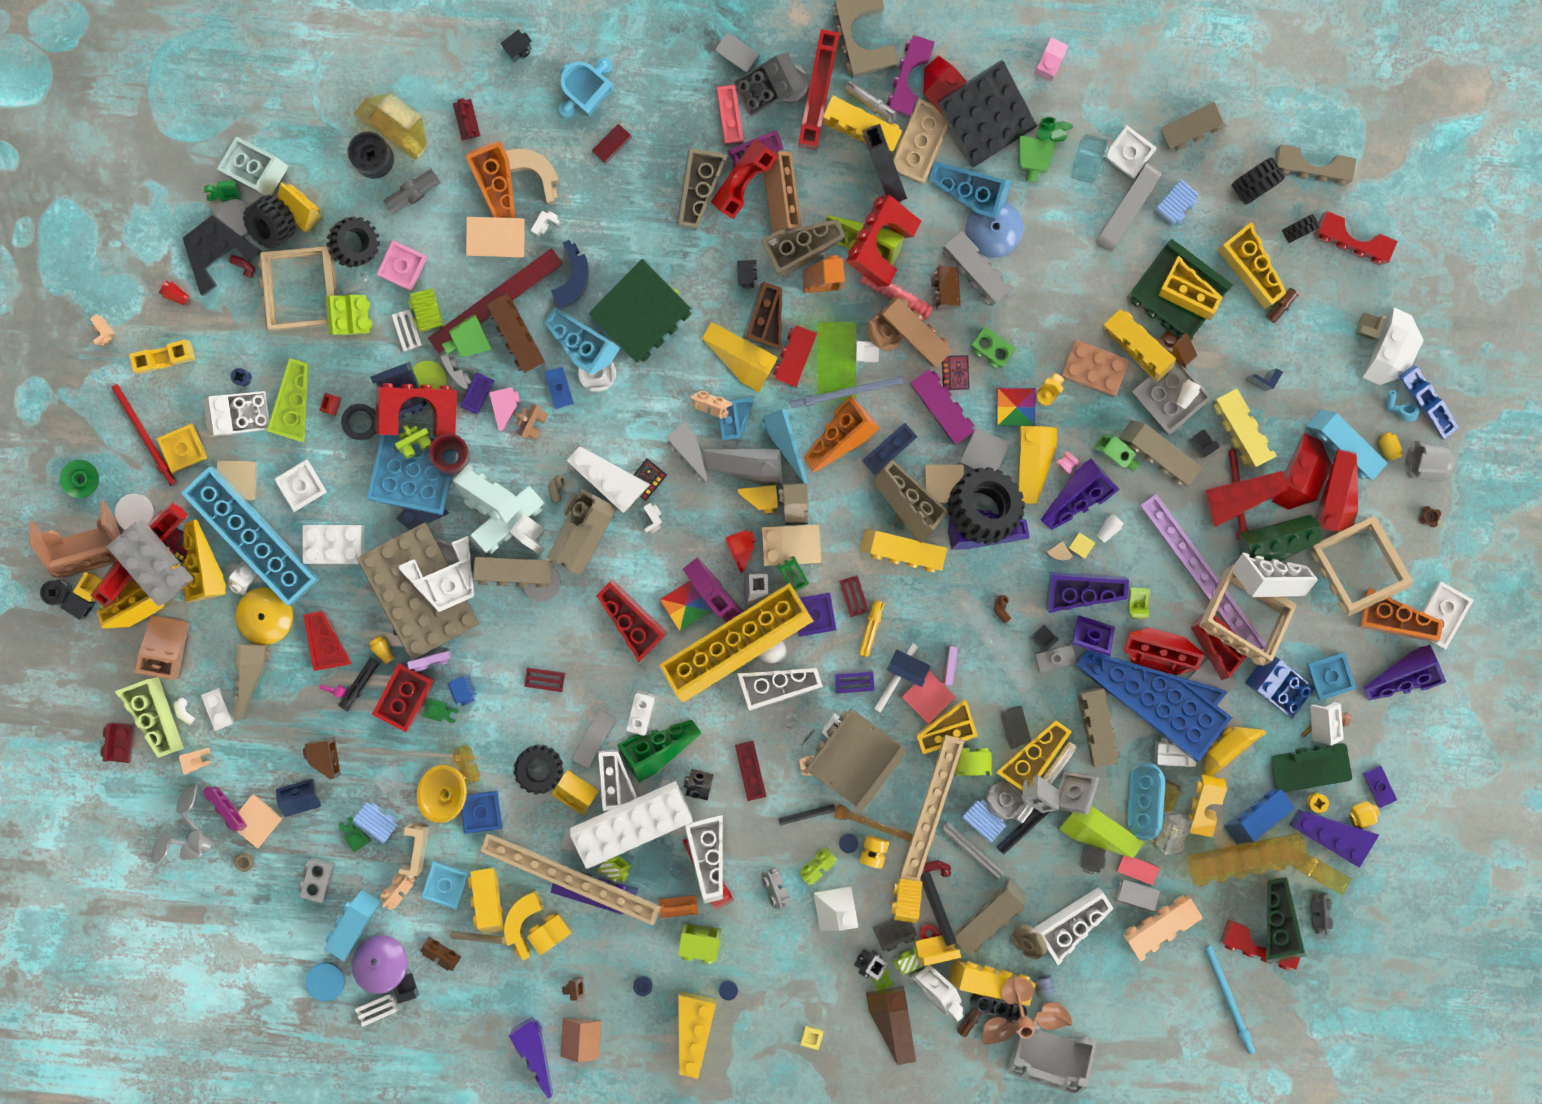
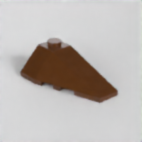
[866,986,916,1065]

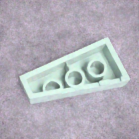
[469,486,544,557]

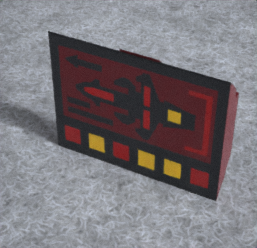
[162,528,188,563]

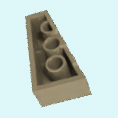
[954,877,1026,955]

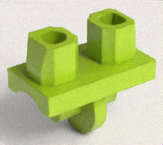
[395,424,431,459]

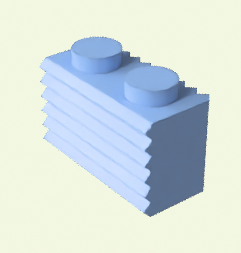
[1154,179,1199,225]
[961,799,1006,843]
[352,803,398,846]

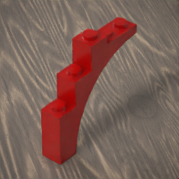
[90,502,188,607]

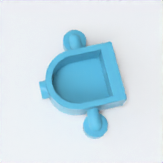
[559,58,614,118]

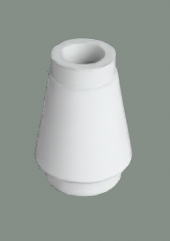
[1176,379,1201,409]
[1096,514,1124,543]

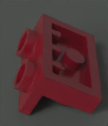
[100,722,135,763]

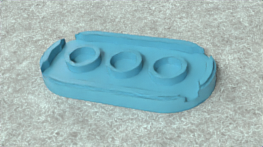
[1127,763,1165,840]

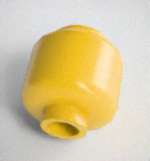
[1348,801,1379,829]

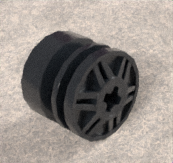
[347,131,394,179]

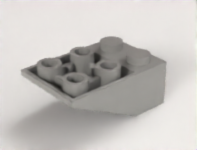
[666,422,708,482]

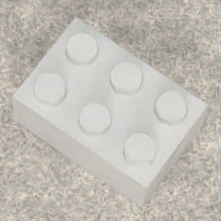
[303,525,365,564]

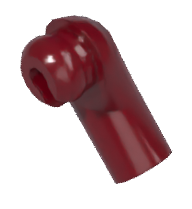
[229,254,256,278]
[924,860,951,877]

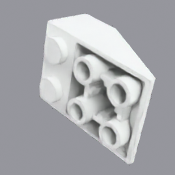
[203,391,270,437]

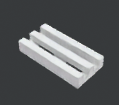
[392,309,422,352]
[355,993,398,1027]

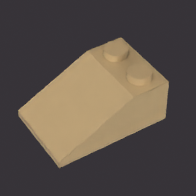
[762,525,821,566]

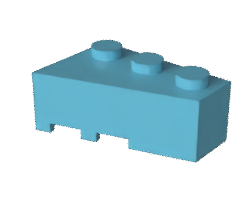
[324,890,381,961]

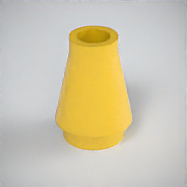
[368,635,394,664]

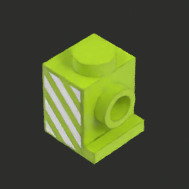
[597,855,632,883]
[893,946,924,975]

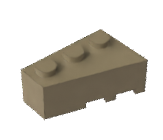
[1161,102,1227,151]

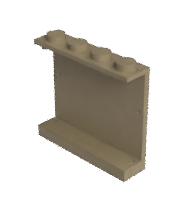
[804,708,907,814]

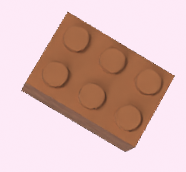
[1060,340,1130,397]

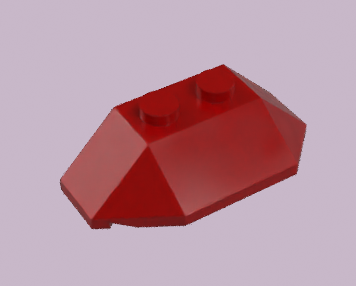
[923,55,967,117]
[1271,433,1332,510]
[1124,627,1204,675]

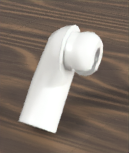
[173,698,195,726]

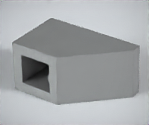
[744,572,768,611]

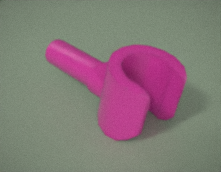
[319,685,347,697]

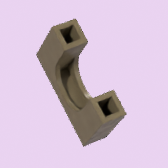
[832,0,898,78]

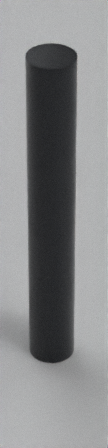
[778,804,836,826]

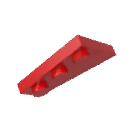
[303,611,353,671]

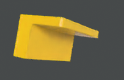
[551,770,599,816]
[915,935,961,966]

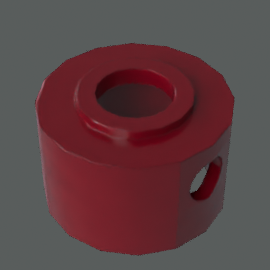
[429,433,470,475]

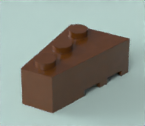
[742,282,782,350]

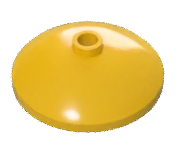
[235,587,294,645]
[417,765,466,823]

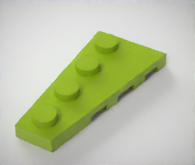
[267,358,309,443]

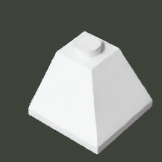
[813,886,858,931]

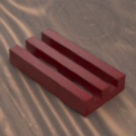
[839,575,869,617]
[524,667,565,692]

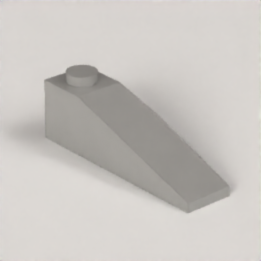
[704,449,783,485]

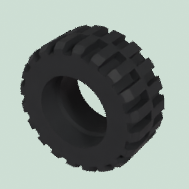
[947,467,1025,545]

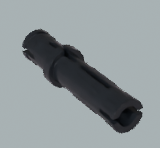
[338,657,380,711]

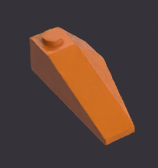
[804,395,880,473]

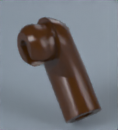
[994,595,1011,624]

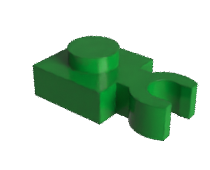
[204,180,241,202]
[422,698,459,723]
[339,816,371,852]

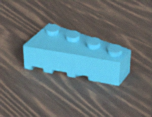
[1306,409,1388,481]

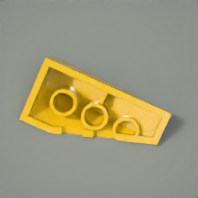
[702,322,778,393]
[1018,426,1057,504]

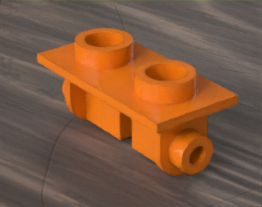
[658,895,698,918]

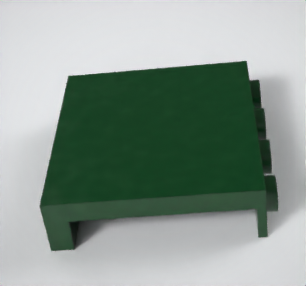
[1128,239,1233,340]
[588,259,693,363]

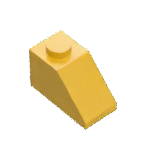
[738,485,778,514]

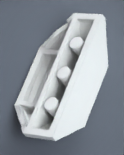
[1362,308,1423,385]

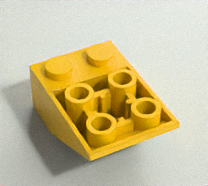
[277,182,323,233]

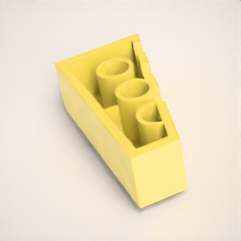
[1213,389,1277,468]

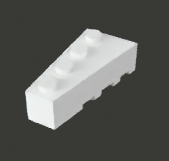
[1034,887,1113,965]

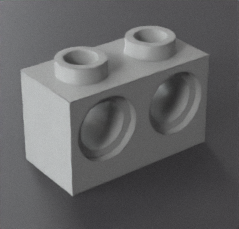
[299,857,335,903]

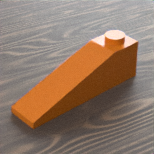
[465,141,516,218]

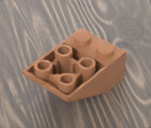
[135,615,189,680]

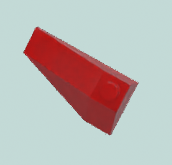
[725,529,757,573]

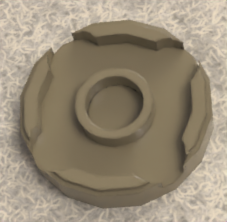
[1012,924,1047,959]

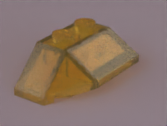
[354,93,427,160]

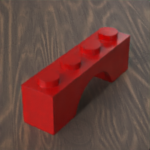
[710,139,778,219]
[1314,211,1398,266]
[1220,920,1301,971]

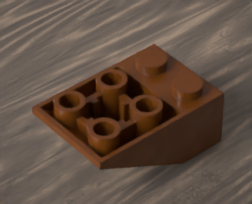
[930,265,961,310]

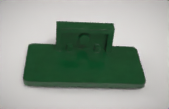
[1271,743,1352,793]

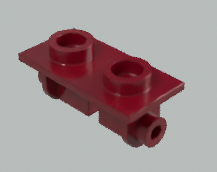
[452,98,481,141]

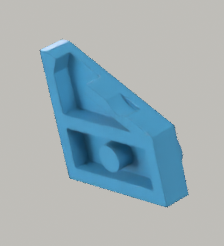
[719,397,754,441]

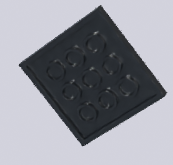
[936,60,1037,168]

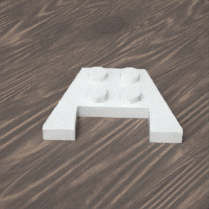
[398,536,474,612]

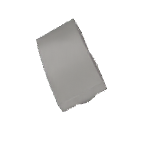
[440,354,471,390]

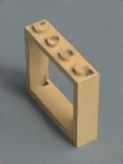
[258,246,338,331]
[1310,516,1413,616]
[1199,565,1297,666]

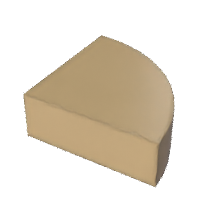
[1046,541,1073,560]

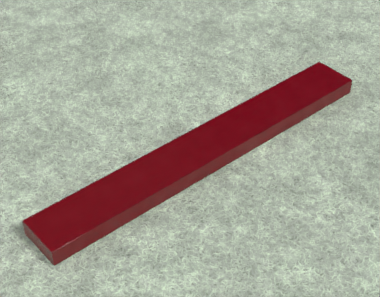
[428,248,563,354]

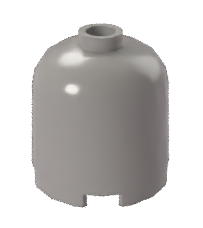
[1405,441,1456,482]

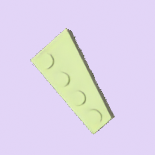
[115,677,184,758]

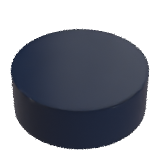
[839,833,858,853]
[633,976,653,996]
[719,980,738,1001]

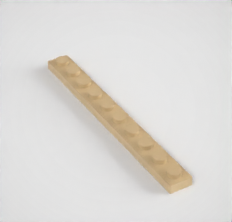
[480,833,661,925]

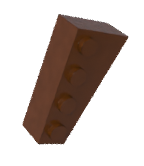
[486,293,545,373]

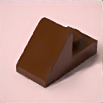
[1157,330,1197,368]

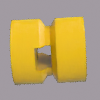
[859,835,889,868]

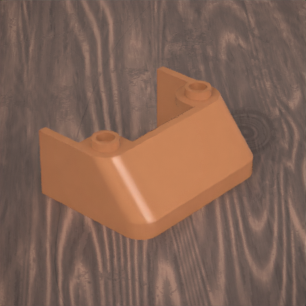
[30,501,120,578]

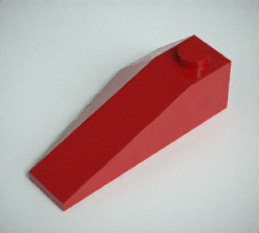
[1315,449,1358,532]

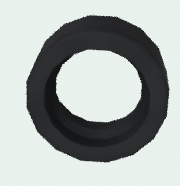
[341,404,376,441]

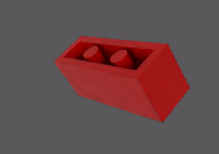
[773,325,817,388]

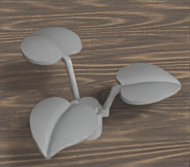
[151,784,212,864]

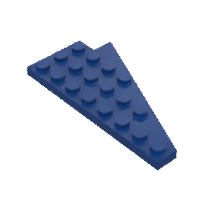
[1075,650,1233,763]

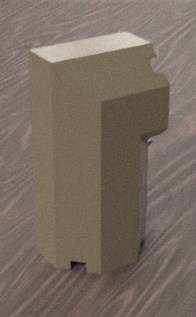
[547,490,617,576]

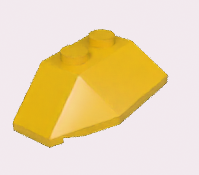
[96,579,164,628]
[1201,726,1266,777]

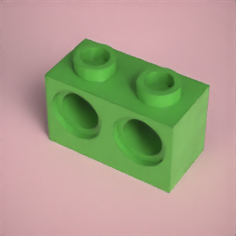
[970,326,1016,369]

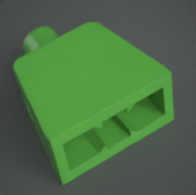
[1018,136,1056,183]
[442,314,491,357]
[1093,433,1140,472]

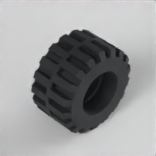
[1231,157,1285,205]
[243,195,296,249]
[326,216,380,268]
[513,744,564,795]

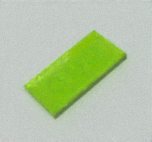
[817,322,856,399]

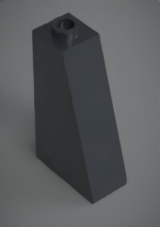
[862,124,907,203]

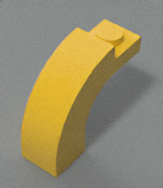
[504,889,544,961]

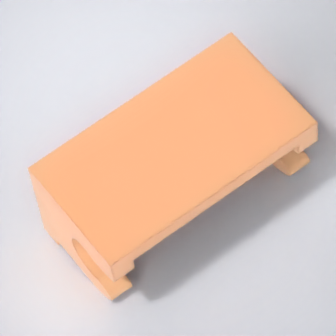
[179,747,211,775]

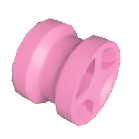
[1056,451,1080,475]

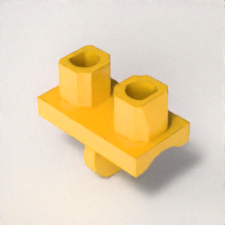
[1036,373,1064,406]

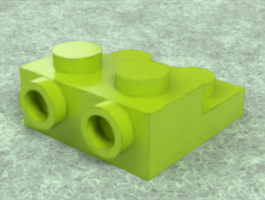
[325,295,372,335]

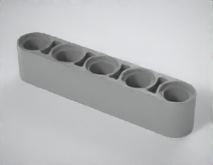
[1096,163,1163,252]

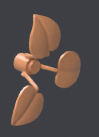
[983,976,1072,1045]

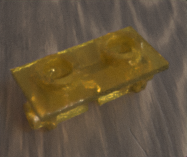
[452,744,480,785]

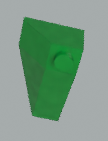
[617,720,702,783]

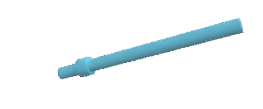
[1204,945,1255,1054]

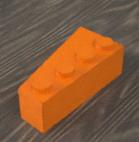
[802,255,845,293]
[1359,588,1443,642]

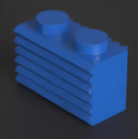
[447,675,477,706]

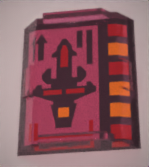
[942,355,970,390]

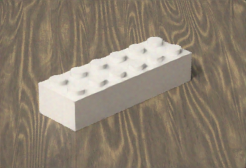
[570,781,693,869]

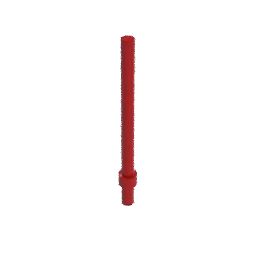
[111,384,177,486]

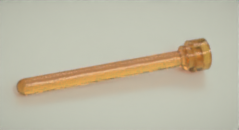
[834,804,913,841]

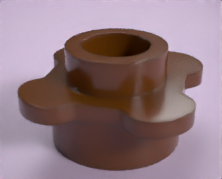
[1419,506,1441,528]

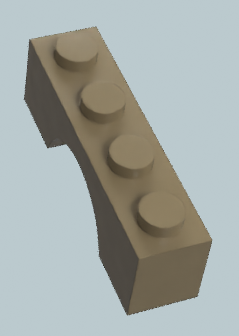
[1275,144,1357,186]

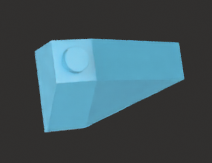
[545,307,620,375]

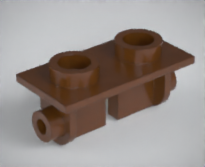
[420,937,461,971]

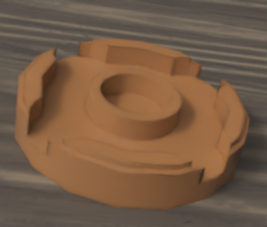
[867,314,902,351]

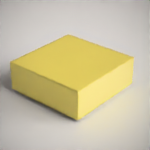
[1068,532,1095,559]
[800,1025,824,1050]

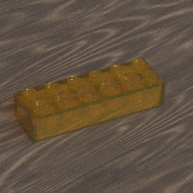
[1187,832,1310,886]

